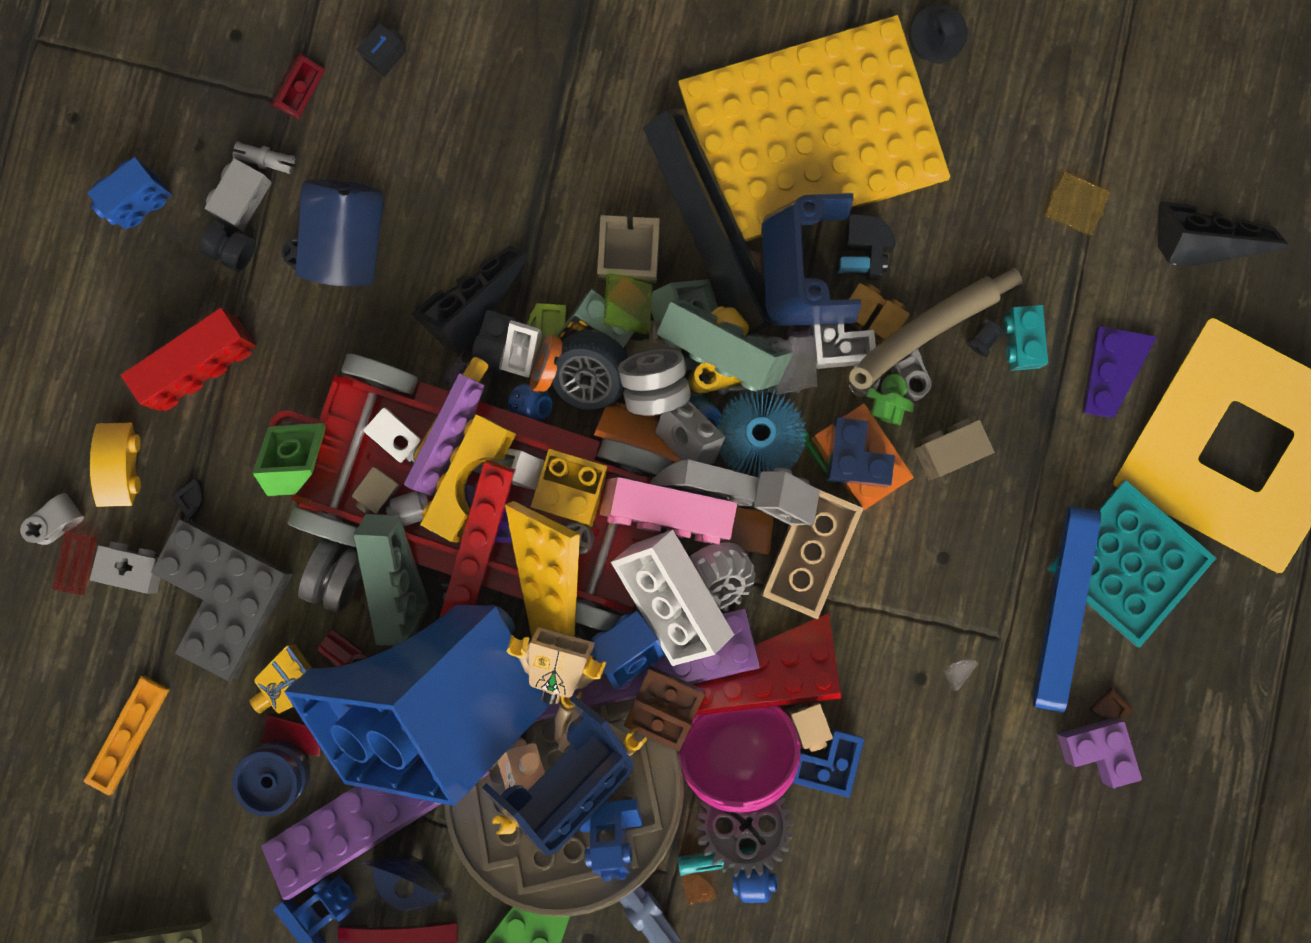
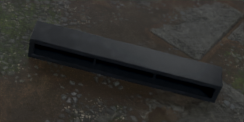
[643,108,772,334]

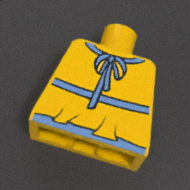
[249,644,312,714]

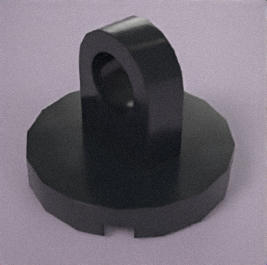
[909,4,968,64]

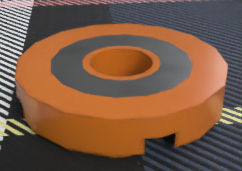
[530,334,563,394]

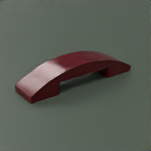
[338,922,458,943]

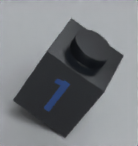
[357,23,406,77]

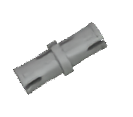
[233,141,295,174]

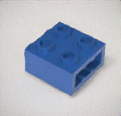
[87,157,172,230]

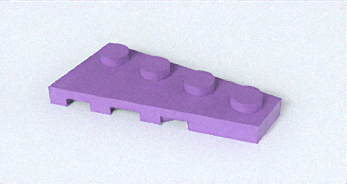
[404,373,484,496]

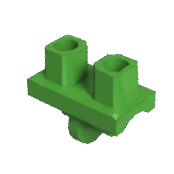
[867,374,915,425]

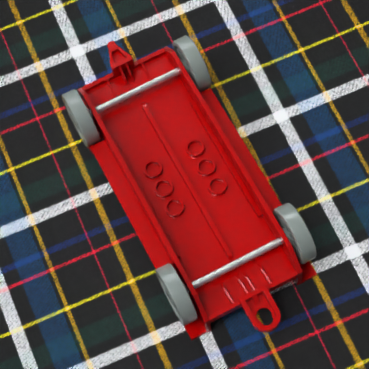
[269,353,673,632]

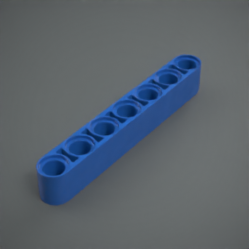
[1033,506,1101,712]

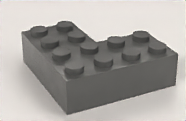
[151,519,293,681]

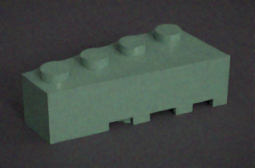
[656,300,794,391]

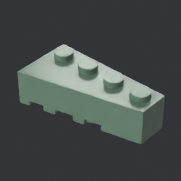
[354,514,430,646]

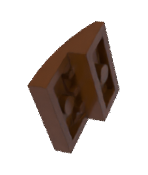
[624,666,705,751]

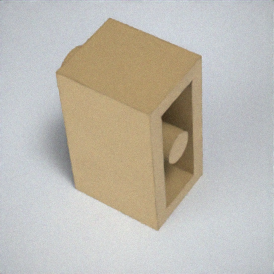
[785,701,833,752]

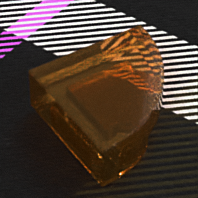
[682,873,718,905]

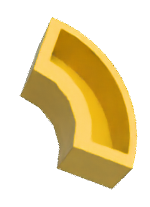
[90,423,141,507]

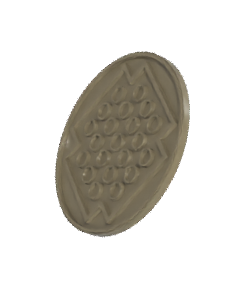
[444,698,684,917]

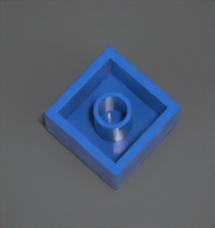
[590,611,665,692]

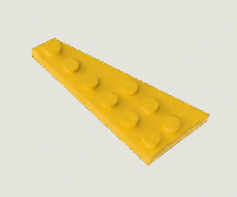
[505,501,580,699]

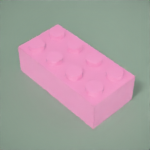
[600,477,737,544]

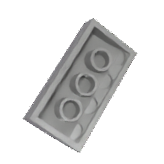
[650,459,759,510]

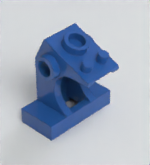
[580,799,642,881]
[273,875,357,943]

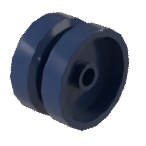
[232,741,310,816]

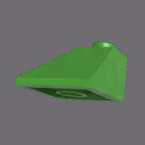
[253,423,326,496]

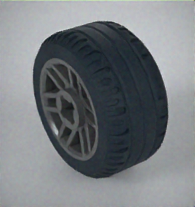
[551,330,628,411]

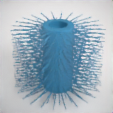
[716,389,806,478]

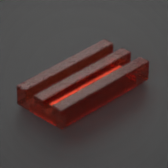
[52,531,98,595]

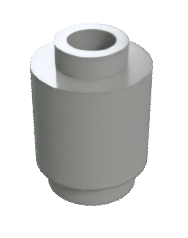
[386,491,430,527]

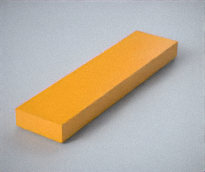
[83,675,170,796]

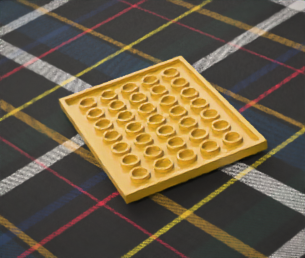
[678,15,950,241]

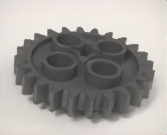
[696,798,794,878]

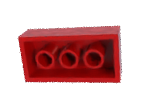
[121,308,257,411]

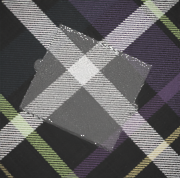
[771,335,818,395]

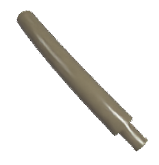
[849,268,1022,389]

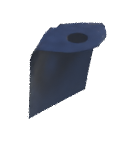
[295,179,383,286]
[362,855,446,911]

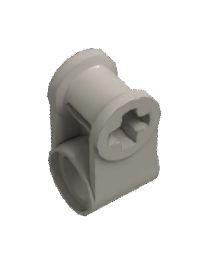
[890,348,931,401]
[20,493,84,545]

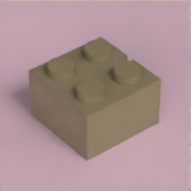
[597,215,660,284]
[915,418,995,481]

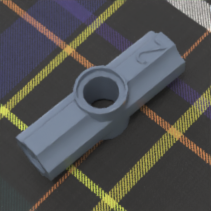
[620,885,681,943]

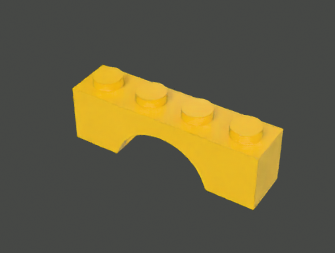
[420,414,516,543]

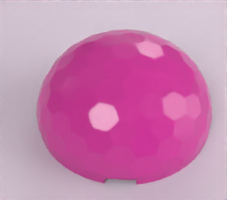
[679,706,801,813]

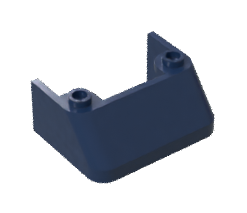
[761,193,861,326]
[482,695,633,855]

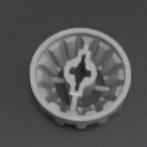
[689,542,756,612]

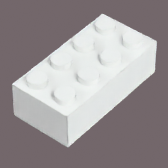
[611,530,734,666]

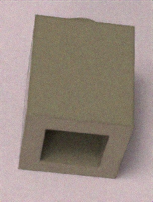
[352,467,402,515]

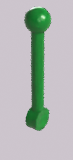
[798,431,836,484]

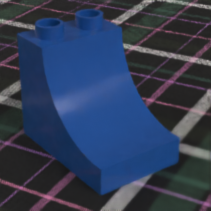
[284,605,551,806]

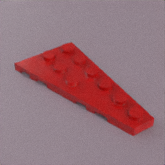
[692,613,841,716]

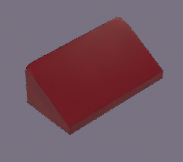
[269,53,326,119]
[262,713,322,757]

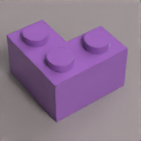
[1057,718,1142,788]

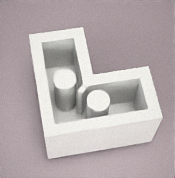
[810,324,876,369]

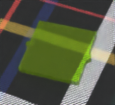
[603,273,652,335]

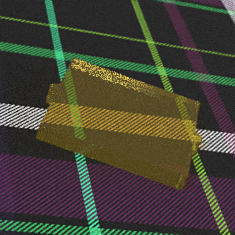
[1044,172,1111,236]

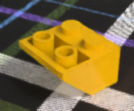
[531,449,608,527]

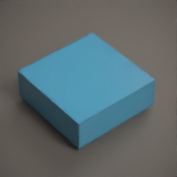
[837,256,870,274]

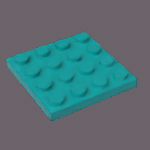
[1047,480,1216,647]

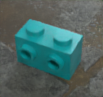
[1003,305,1048,371]

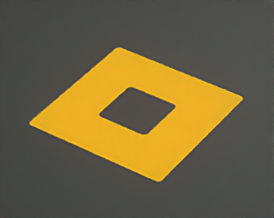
[1114,318,1311,573]

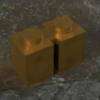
[848,283,910,343]

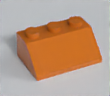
[594,402,682,464]

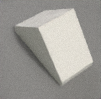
[501,320,543,378]

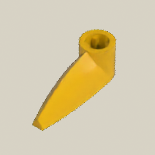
[688,362,741,393]

